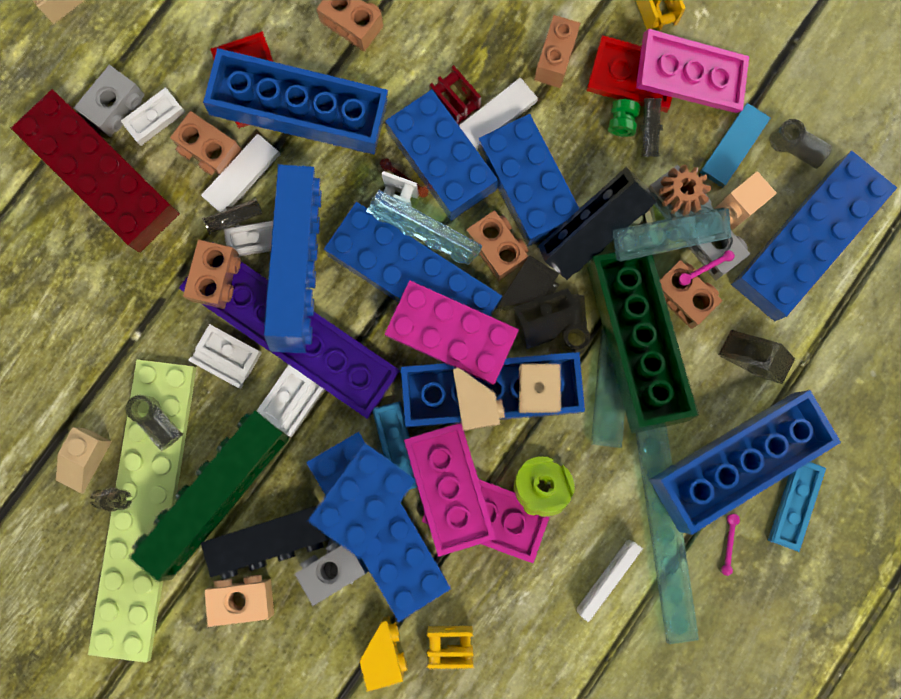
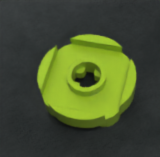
[514,457,575,517]

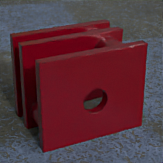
[429,65,481,125]

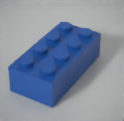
[385,89,498,221]
[478,114,580,247]

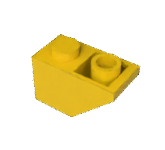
[360,616,408,692]

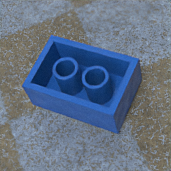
[308,443,416,559]

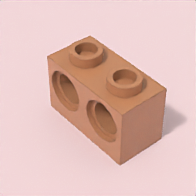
[316,0,384,52]
[534,15,581,88]
[170,111,242,176]
[466,210,529,282]
[183,240,241,309]
[660,260,723,329]

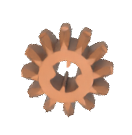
[659,164,711,217]

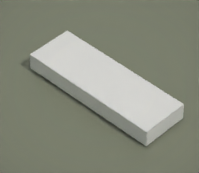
[459,78,538,150]
[201,134,280,216]
[224,220,274,257]
[576,540,643,622]

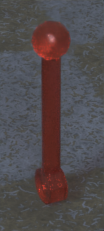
[380,158,429,198]

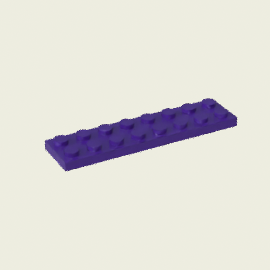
[179,242,401,419]

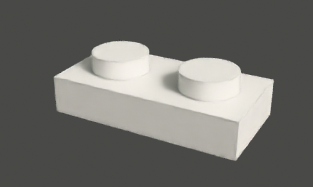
[121,87,186,146]

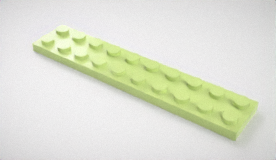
[88,359,197,663]

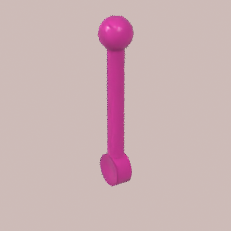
[678,250,735,286]
[721,514,740,576]

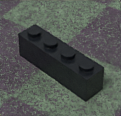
[538,167,657,280]
[201,505,329,580]

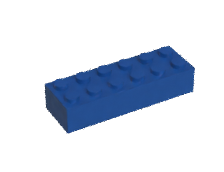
[203,48,388,155]
[731,151,897,322]
[264,164,322,353]
[324,202,502,317]
[401,352,585,428]
[649,390,841,534]
[306,432,451,622]

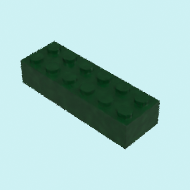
[587,245,698,434]
[129,410,290,582]

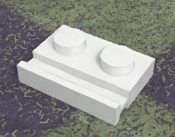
[188,324,262,389]
[257,365,325,437]

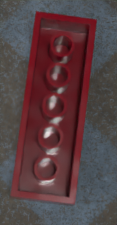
[11,89,180,253]

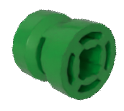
[608,99,640,137]

